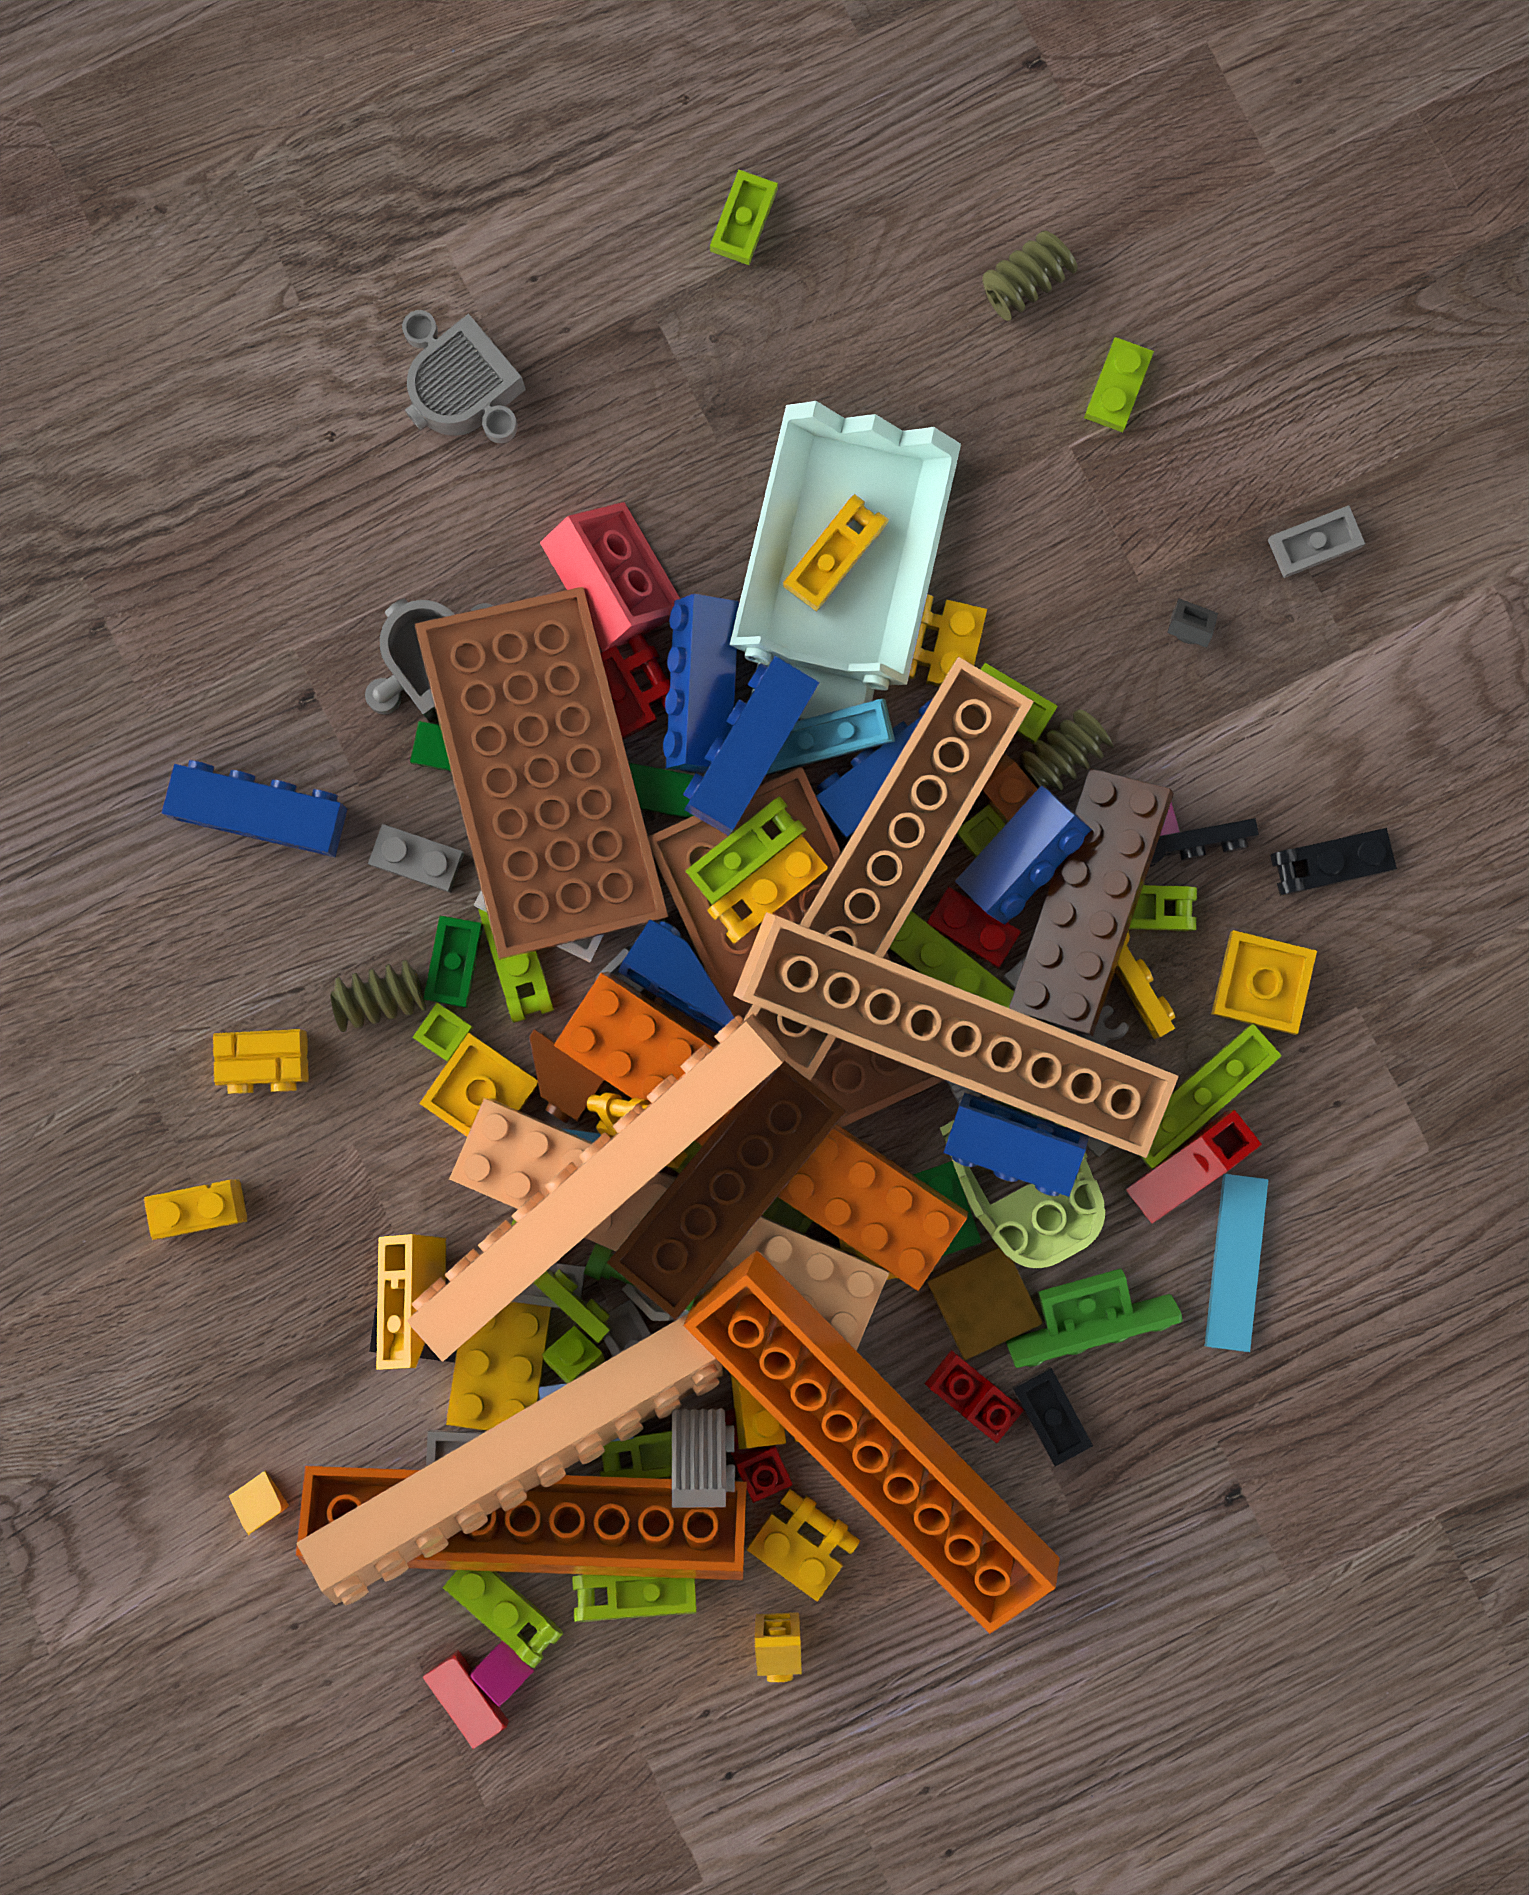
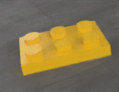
[446,1302,552,1431]

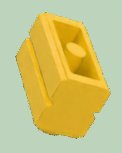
[213,1029,309,1094]
[144,1179,247,1240]

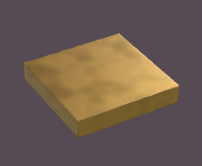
[926,1247,1043,1361]

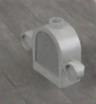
[402,310,526,443]
[365,598,493,722]

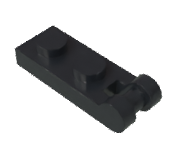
[1149,818,1259,868]
[1270,828,1397,896]

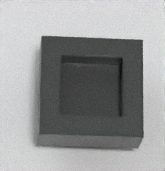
[1167,598,1218,648]

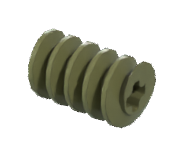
[982,231,1078,321]
[1019,709,1114,791]
[330,960,426,1032]

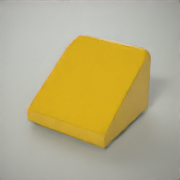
[229,1470,290,1535]

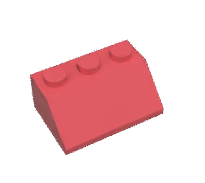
[540,502,680,651]

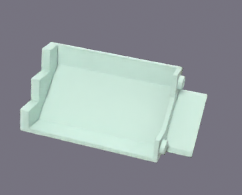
[730,401,961,720]

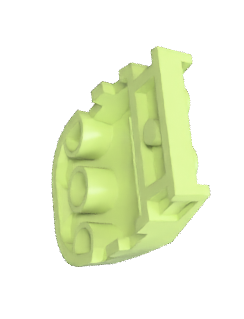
[940,1100,1105,1268]

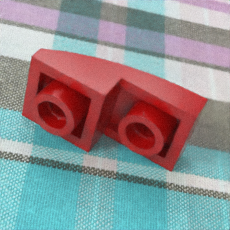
[924,1350,1024,1444]
[725,1408,793,1503]

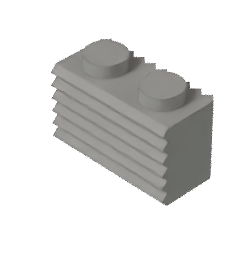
[672,1408,735,1508]

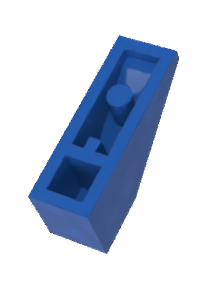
[618,919,735,1034]

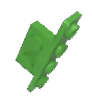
[1006,1269,1183,1368]

